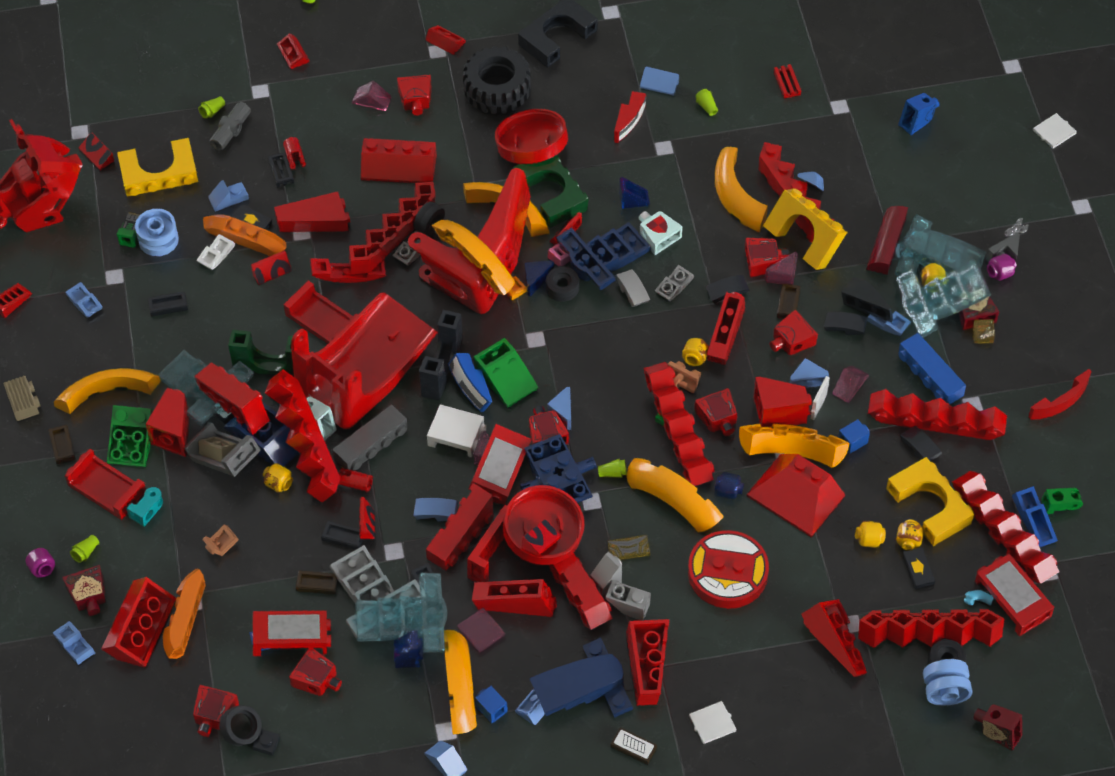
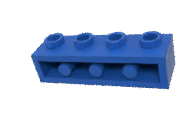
[898,333,966,405]

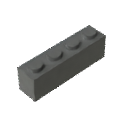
[332,404,408,471]

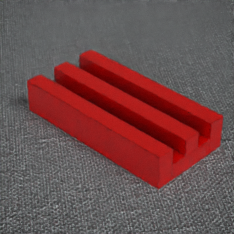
[774,64,801,99]

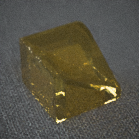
[972,319,995,343]

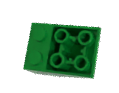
[474,338,539,408]
[107,405,154,467]

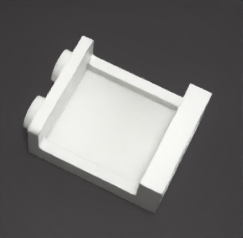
[427,404,487,457]

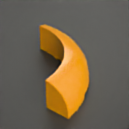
[715,147,768,232]
[463,182,549,237]
[432,220,515,295]
[54,368,161,414]
[739,424,850,468]
[627,458,724,532]
[443,630,477,735]

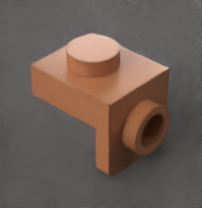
[203,524,239,556]

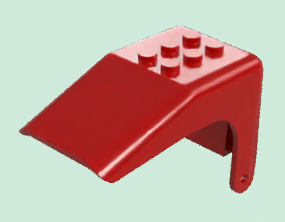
[408,168,531,314]
[291,292,438,429]

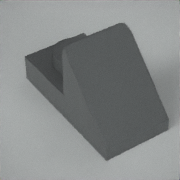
[986,232,1020,262]

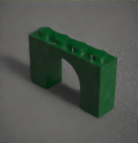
[513,155,589,228]
[228,330,310,377]

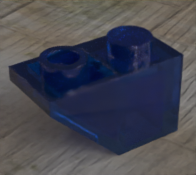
[394,630,424,668]

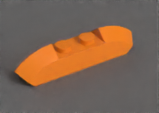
[203,214,286,256]
[163,568,206,659]

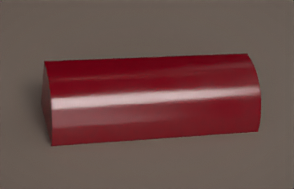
[866,206,908,275]

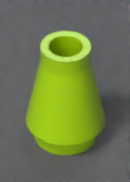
[695,89,718,116]
[198,96,225,119]
[598,458,627,478]
[70,535,99,563]

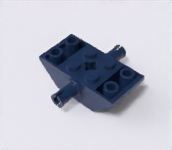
[224,402,300,467]
[520,434,597,503]

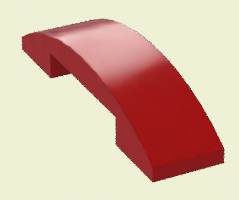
[310,258,386,283]
[1028,369,1092,420]

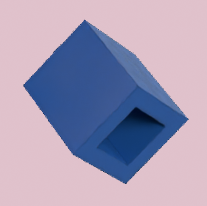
[838,419,870,454]
[475,686,508,724]

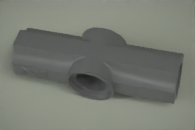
[209,102,251,151]

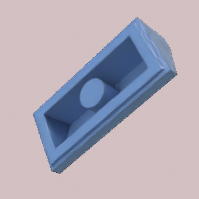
[640,67,679,96]
[798,172,824,191]
[515,689,545,725]

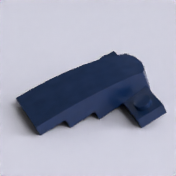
[556,222,651,291]
[529,638,633,718]

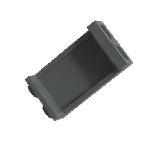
[184,422,261,477]

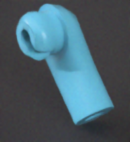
[964,590,994,606]

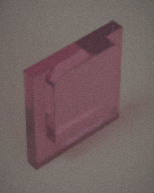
[457,608,505,653]

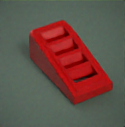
[0,283,32,318]

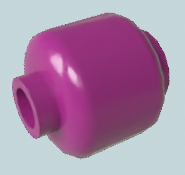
[987,254,1016,281]
[25,548,55,578]

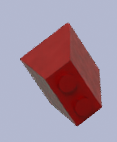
[753,377,812,427]
[146,388,190,457]

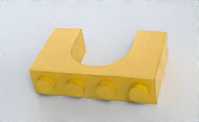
[117,138,198,197]
[763,189,847,270]
[886,457,974,546]

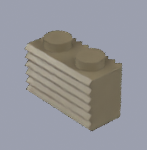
[3,375,41,421]

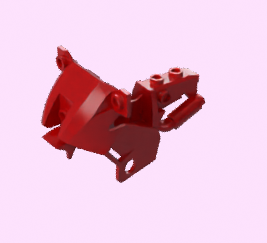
[0,119,82,232]

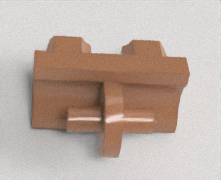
[668,361,701,394]

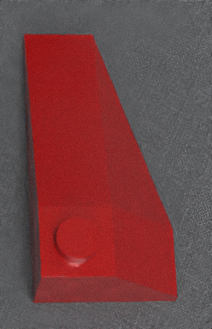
[801,599,867,677]

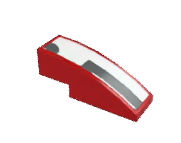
[614,91,646,143]

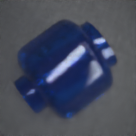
[714,472,744,499]

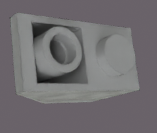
[590,552,622,598]
[605,580,651,620]

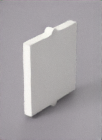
[1033,113,1077,148]
[811,376,830,420]
[689,701,737,744]

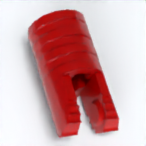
[283,137,306,170]
[339,468,373,492]

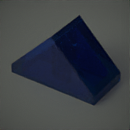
[619,177,650,209]
[525,260,554,297]

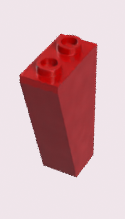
[274,192,350,232]
[707,292,746,365]
[472,579,557,617]

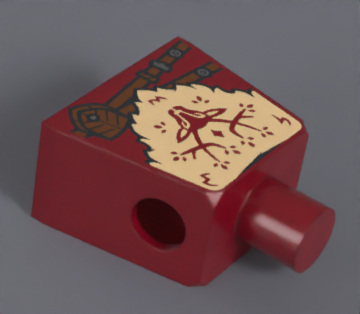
[957,285,999,330]
[63,565,106,616]
[973,704,1023,751]

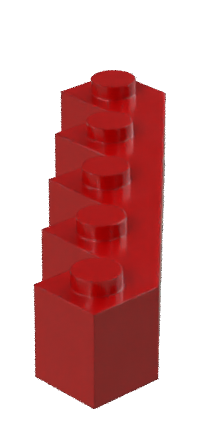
[758,142,834,243]
[349,182,436,274]
[643,362,715,486]
[265,369,340,502]
[868,389,1007,440]
[952,471,1059,584]
[549,553,612,629]
[858,609,1004,648]

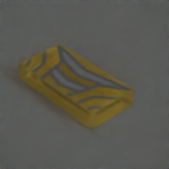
[607,535,650,560]

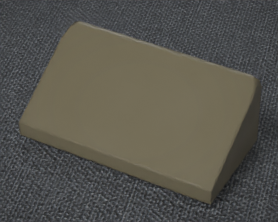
[199,436,236,462]

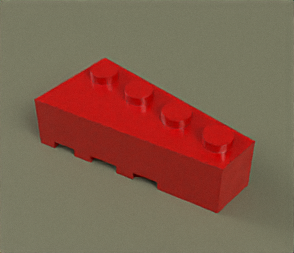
[194,362,270,435]
[426,483,494,571]
[626,619,670,706]

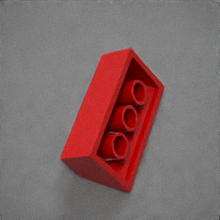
[361,138,437,183]
[101,577,177,667]

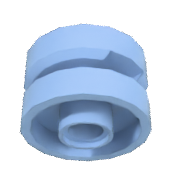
[135,209,179,256]
[923,659,972,706]

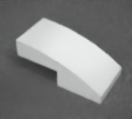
[196,234,235,270]

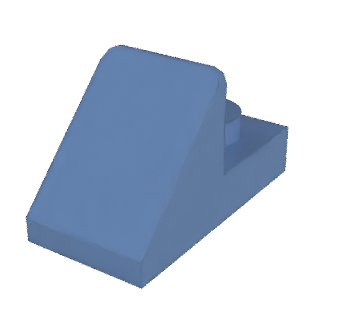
[208,180,249,212]

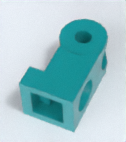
[127,487,163,527]

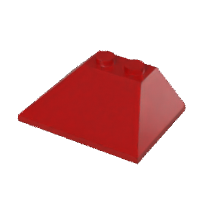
[747,454,845,537]

